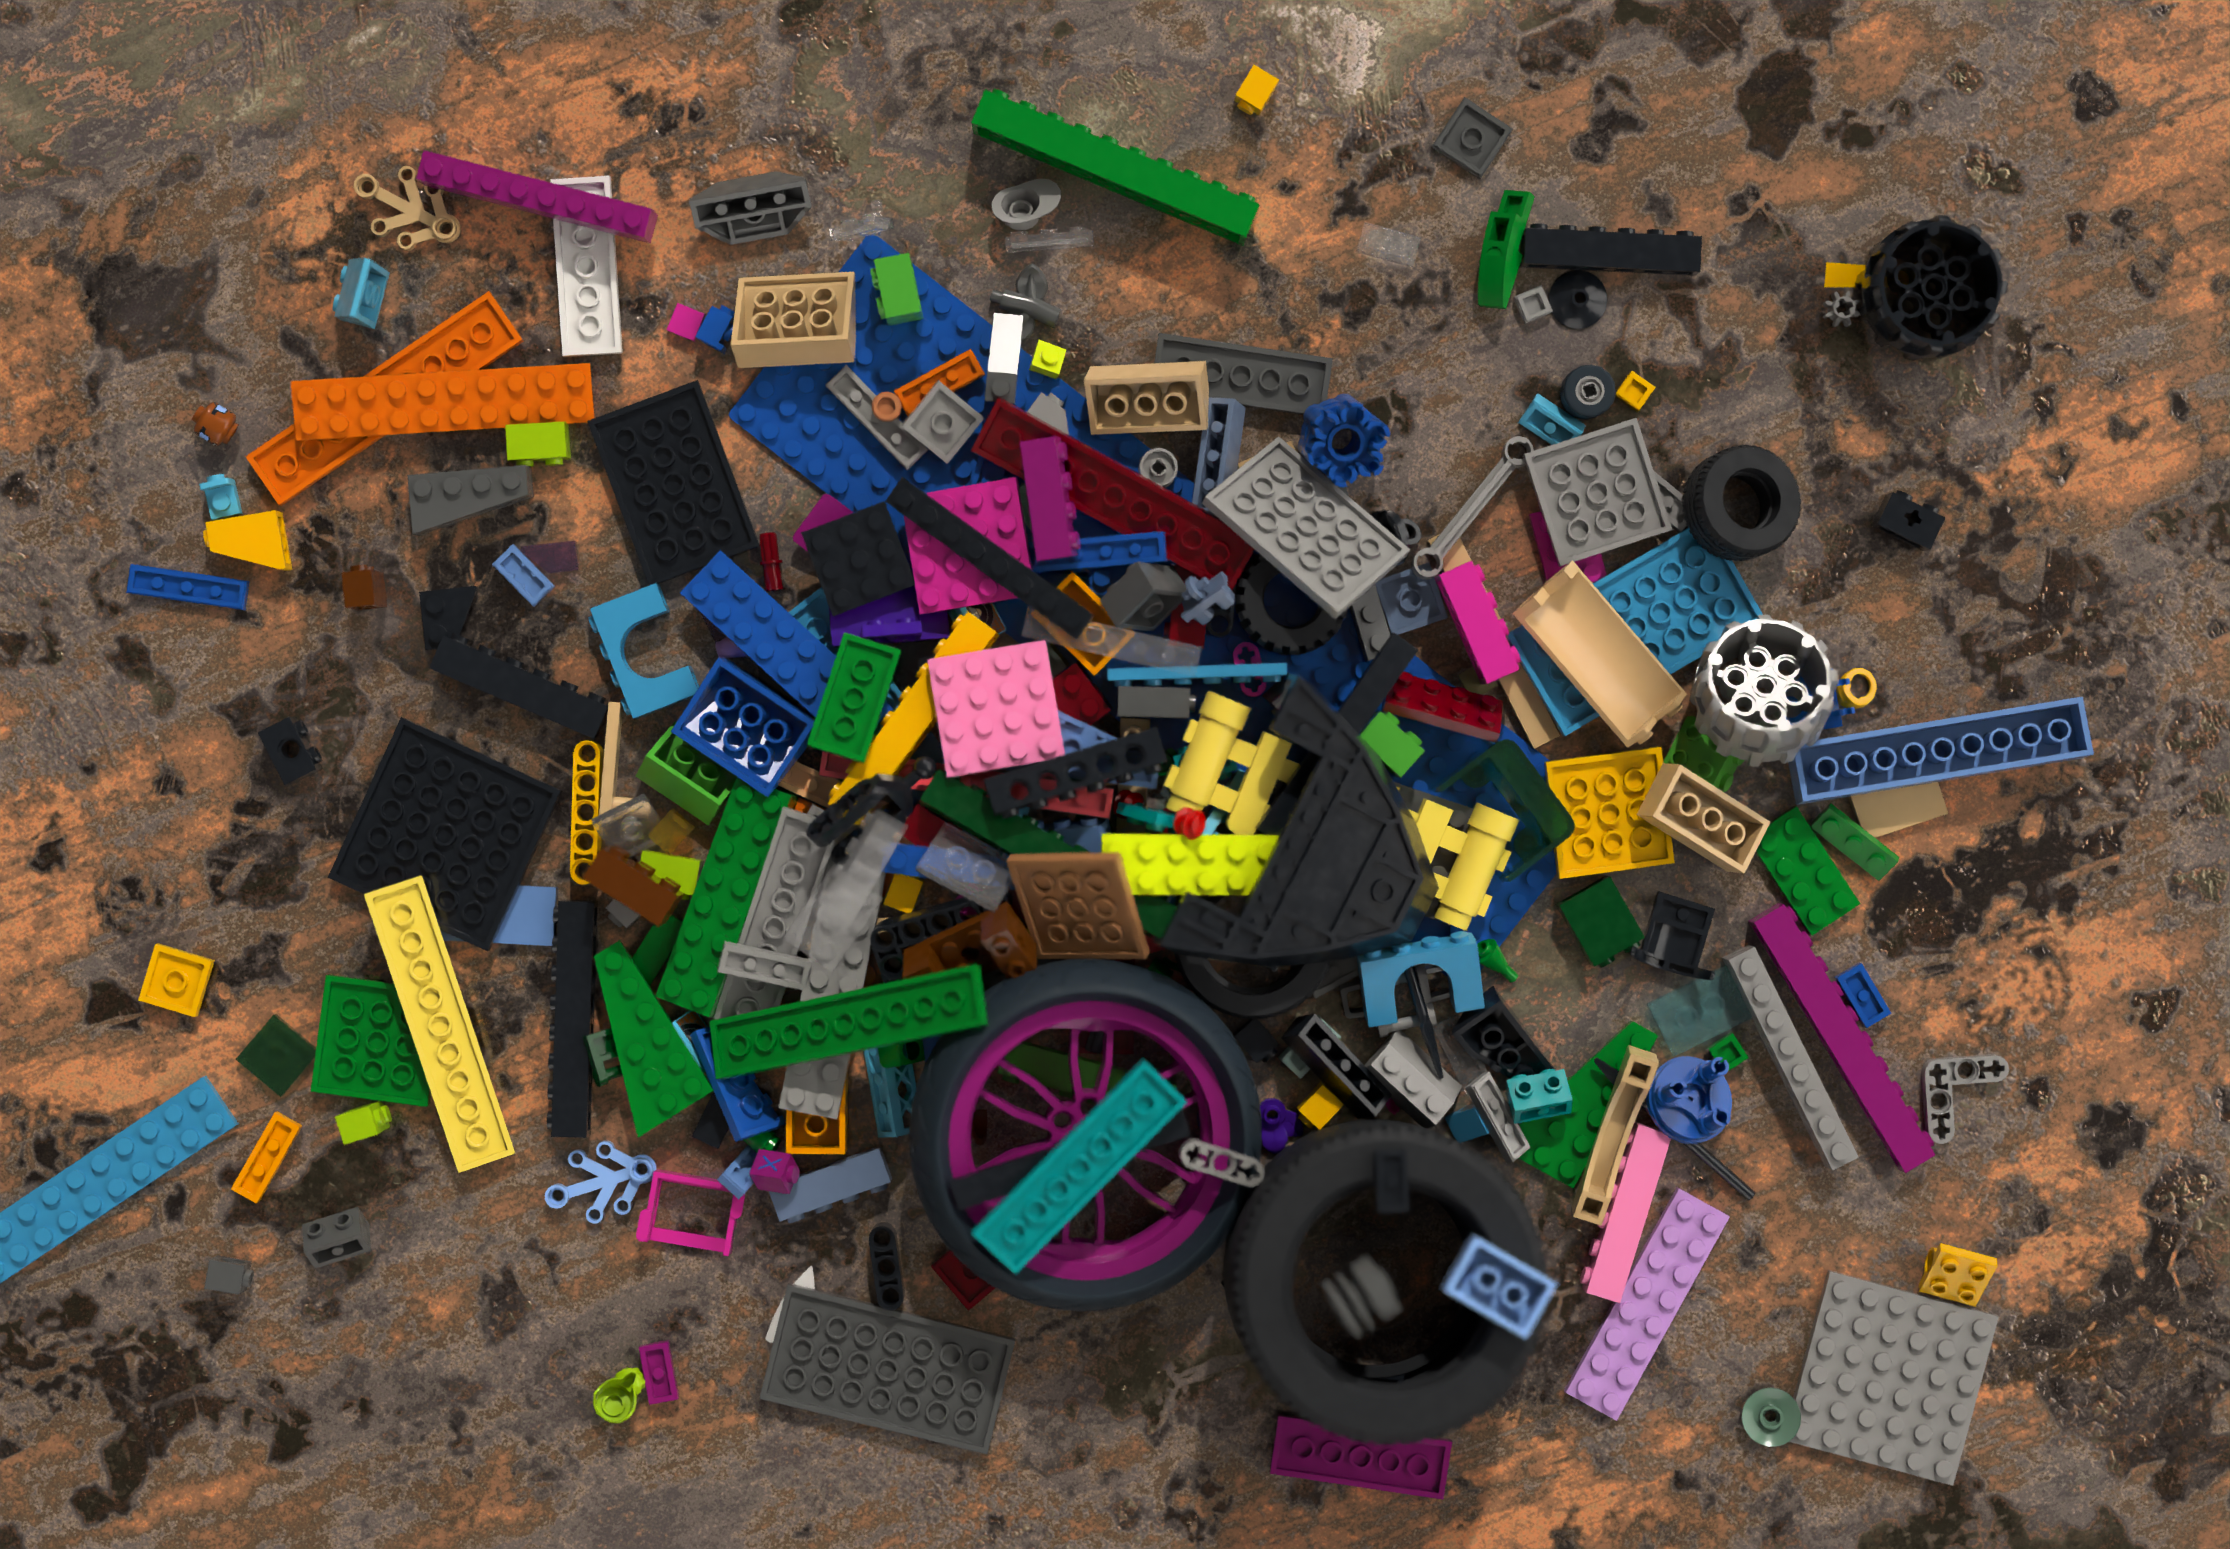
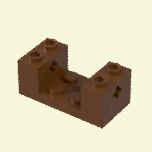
[902,902,1037,979]

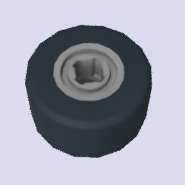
[1560,364,1616,420]

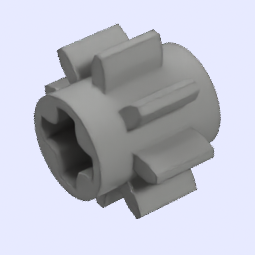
[1822,291,1860,327]

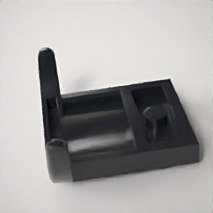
[1630,891,1715,980]

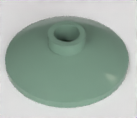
[1741,1387,1801,1447]

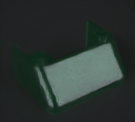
[1432,739,1575,882]

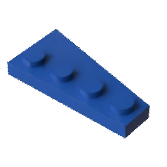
[690,1027,786,1142]

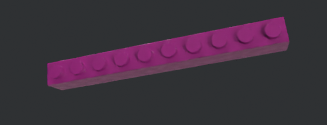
[1748,903,1935,1173]

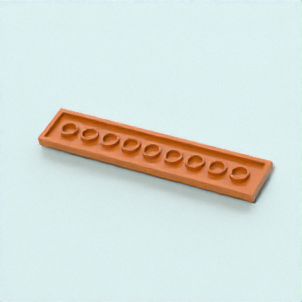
[245,291,524,506]
[290,363,595,441]

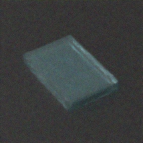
[1647,965,1752,1057]

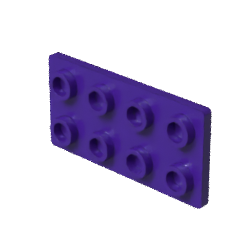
[828,585,950,647]

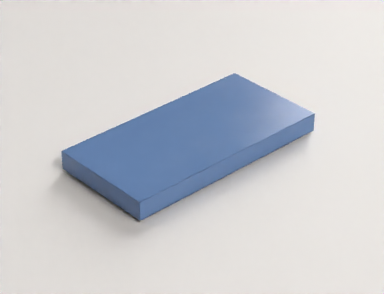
[440,885,558,946]

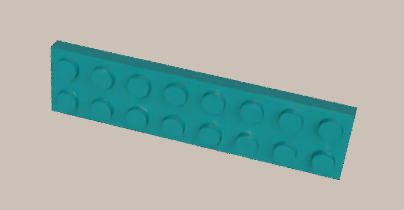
[971,1059,1187,1274]

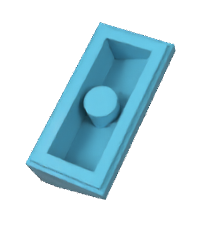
[1518,394,1585,445]

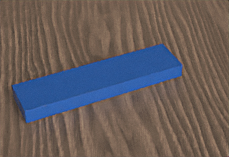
[126,564,250,610]

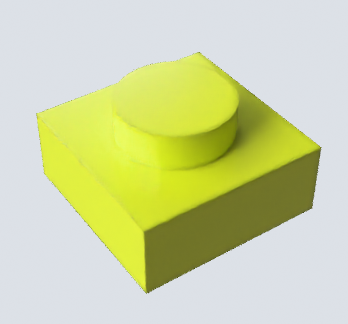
[1029,340,1066,379]

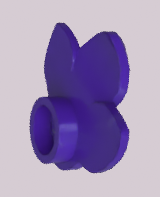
[1260,1098,1304,1154]

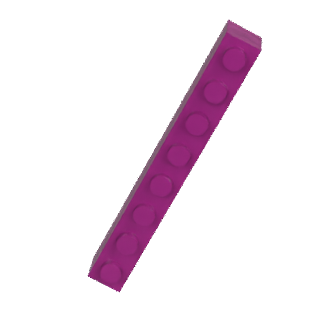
[416,150,658,244]

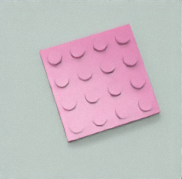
[927,640,1065,778]

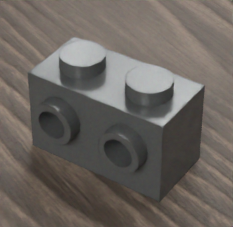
[302,1207,371,1269]

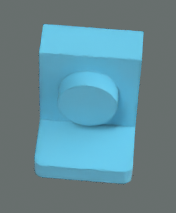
[199,474,243,521]

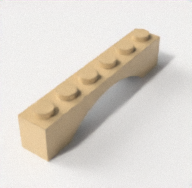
[1572,1045,1659,1226]

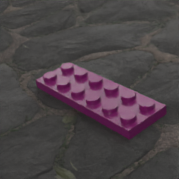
[1269,1414,1452,1500]

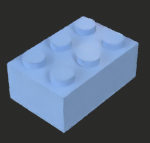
[1440,1234,1557,1338]

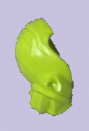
[593,1367,645,1423]

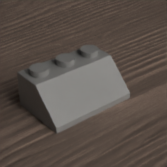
[1364,1030,1462,1129]

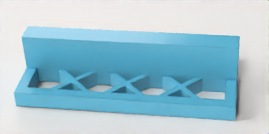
[864,1043,916,1138]

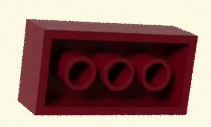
[1052,661,1113,725]

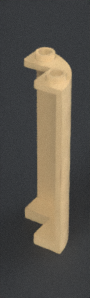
[1513,560,1687,748]

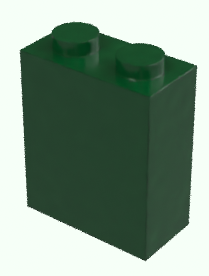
[1555,875,1645,968]

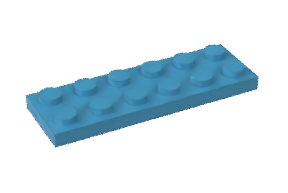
[1107,663,1287,687]

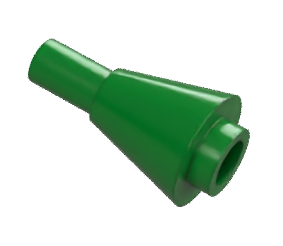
[1477,939,1518,983]

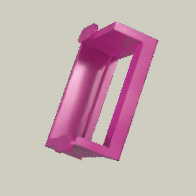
[636,1169,746,1256]

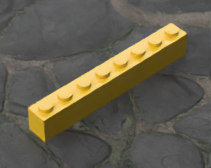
[827,611,1000,826]

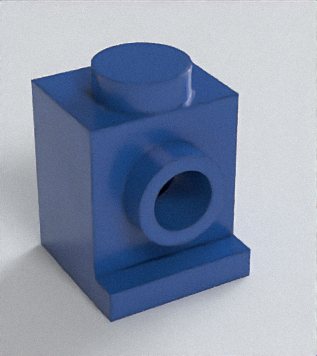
[695,305,735,354]

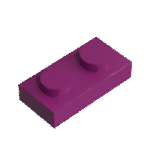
[639,1340,679,1405]

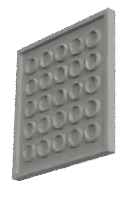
[1789,1270,1999,1486]

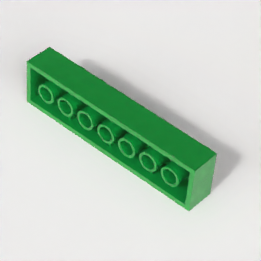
[655,777,799,1017]

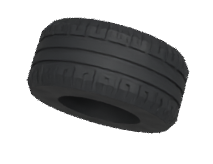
[1682,445,1801,561]

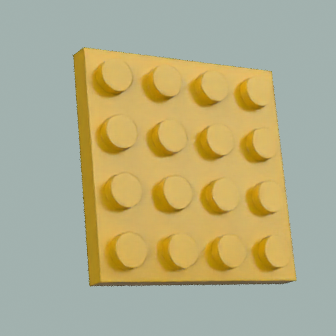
[1544,746,1675,879]

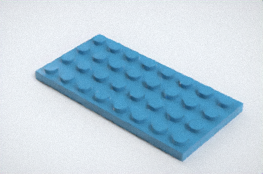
[1506,527,1763,736]

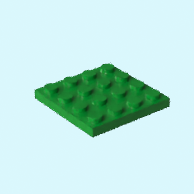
[310,974,431,1107]

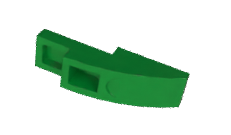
[1478,190,1535,309]

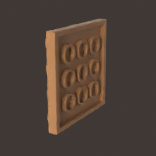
[1007,852,1150,959]

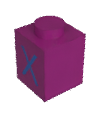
[749,1149,800,1194]

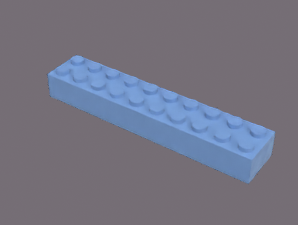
[1788,697,2094,805]

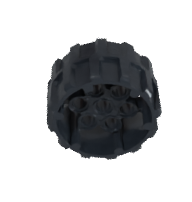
[1855,215,2008,361]

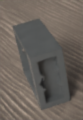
[1117,686,1195,718]

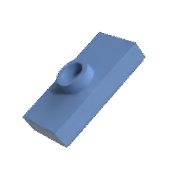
[492,544,556,607]
[717,1145,757,1199]

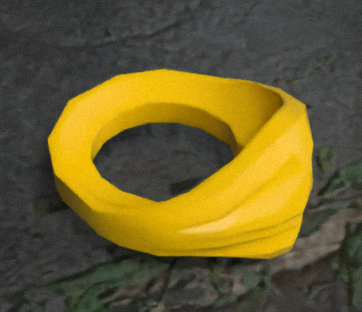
[1836,668,1877,709]

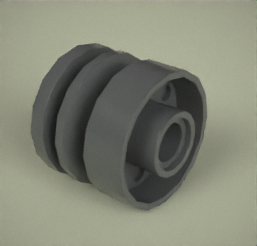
[1322,1255,1402,1339]

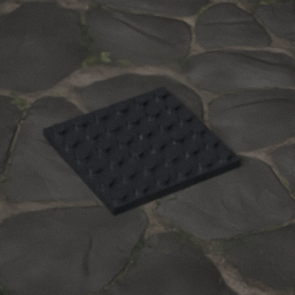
[328,717,563,951]

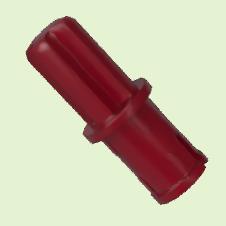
[759,532,784,591]

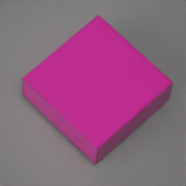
[667,303,706,342]

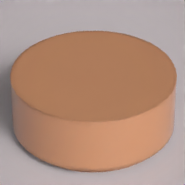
[872,392,902,422]

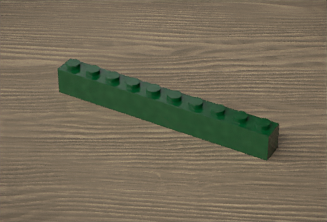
[920,769,1176,939]

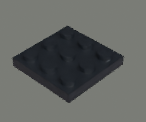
[801,501,915,616]

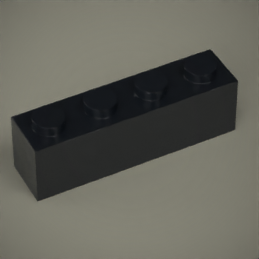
[1281,1014,1392,1119]

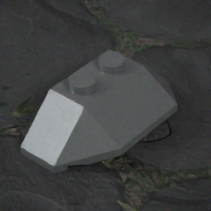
[689,171,812,245]

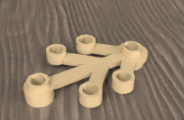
[354,166,461,251]

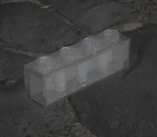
[815,808,908,932]

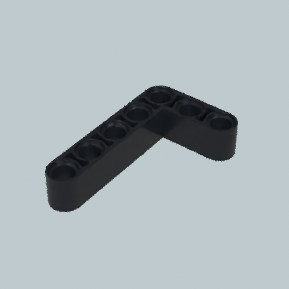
[870,888,1012,984]

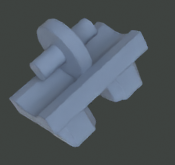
[1181,571,1235,625]

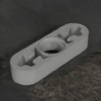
[1179,1139,1264,1187]

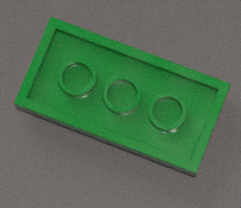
[807,632,901,764]
[1755,806,1861,936]

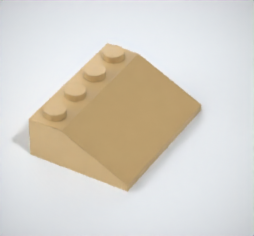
[731,272,856,368]

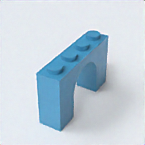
[588,583,700,719]
[1356,931,1485,1028]

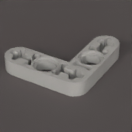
[1921,1054,2009,1144]

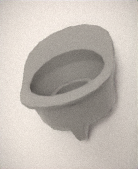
[992,178,1061,231]

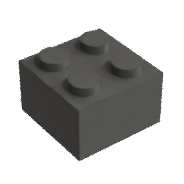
[1100,562,1187,631]

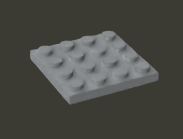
[1523,418,1673,567]

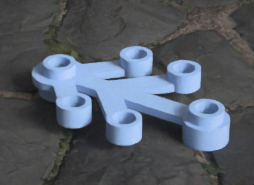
[545,1140,657,1224]

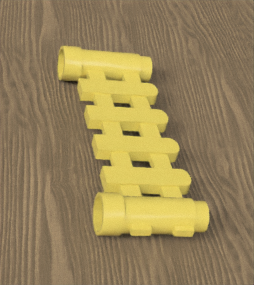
[1163,691,1520,931]

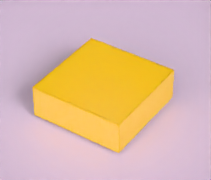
[1615,371,1656,412]

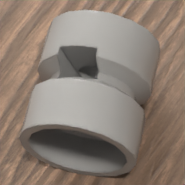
[1138,448,1178,488]

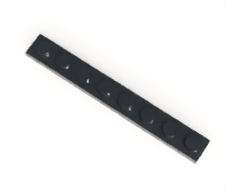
[885,477,1095,640]

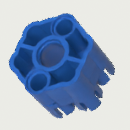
[1298,394,1390,487]

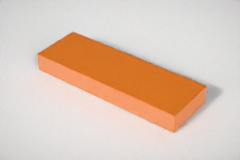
[894,349,985,416]

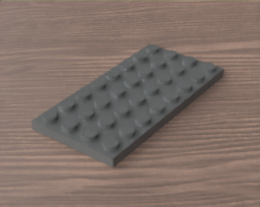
[759,1283,1016,1454]

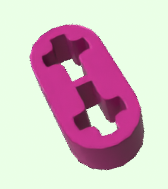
[1233,642,1266,697]

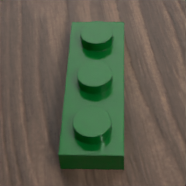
[1811,803,1899,881]

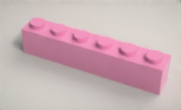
[1580,1122,1671,1303]

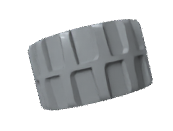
[1690,615,1839,767]

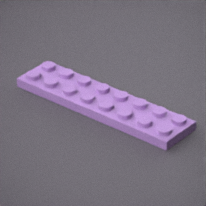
[1564,1187,1730,1421]

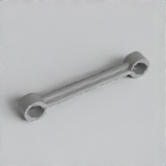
[1411,436,1534,580]

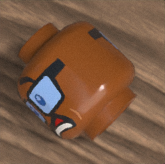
[192,402,239,446]

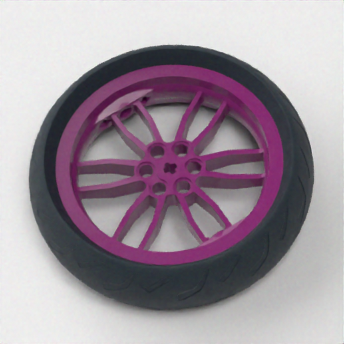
[909,959,1262,1311]

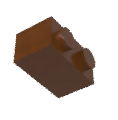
[341,565,387,611]

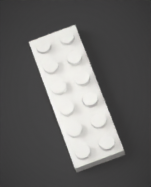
[550,176,623,357]

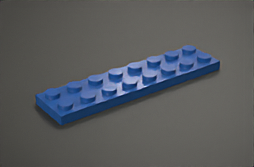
[680,550,894,729]

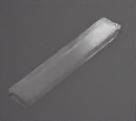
[1022,606,1202,677]

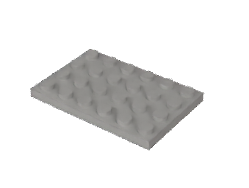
[1202,436,1410,619]

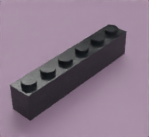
[1520,224,1702,276]
[429,633,608,739]

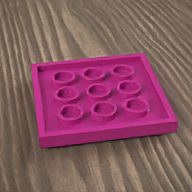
[904,477,1032,614]

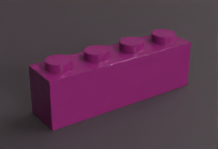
[1020,436,1080,561]

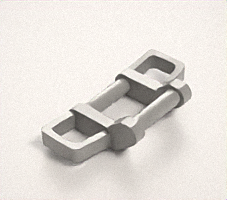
[1339,964,1450,1038]

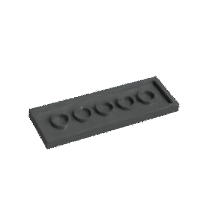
[1154,333,1333,415]

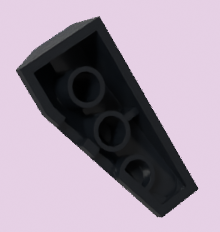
[1452,986,1555,1079]

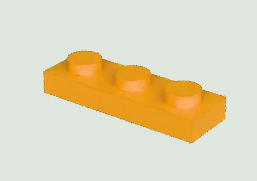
[231,1111,303,1204]

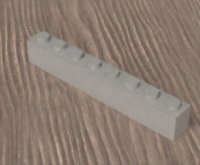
[1722,945,1859,1171]

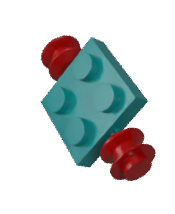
[1113,790,1206,840]

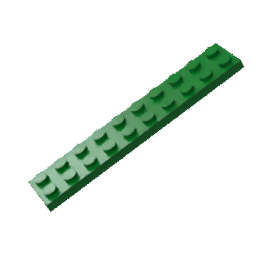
[709,964,988,1080]

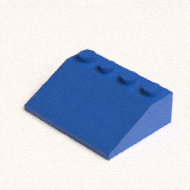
[671,657,815,797]

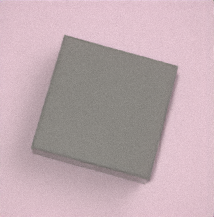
[1514,285,1553,324]

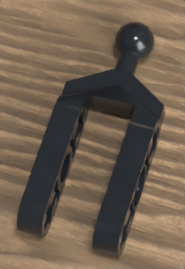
[806,756,937,871]

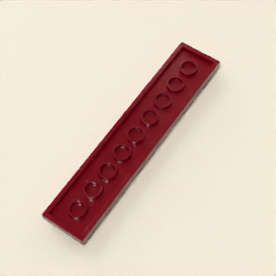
[971,397,1255,590]

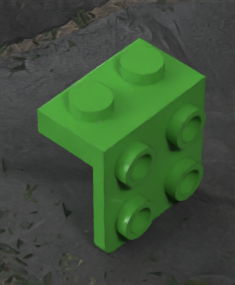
[1663,716,1745,792]

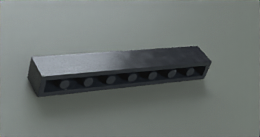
[546,900,598,1138]

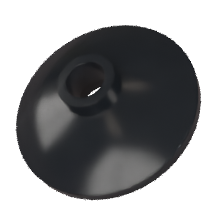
[1549,270,1607,329]

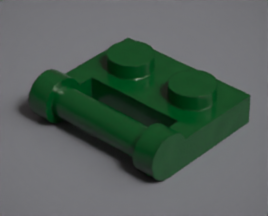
[582,1027,623,1087]

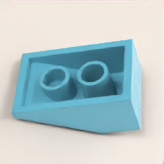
[333,258,390,329]

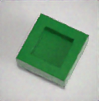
[1706,1032,1749,1071]

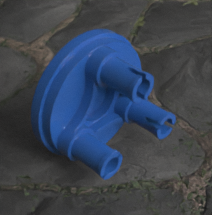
[1646,1056,1732,1144]

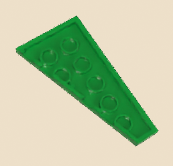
[594,940,713,1138]
[1496,1021,1658,1188]

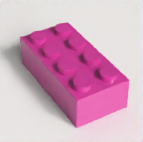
[1434,560,1521,685]

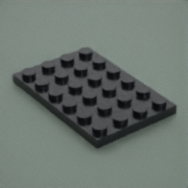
[587,380,760,585]

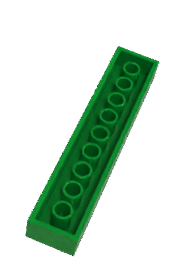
[971,89,1260,246]

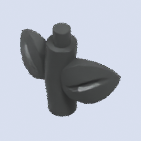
[990,264,1061,342]

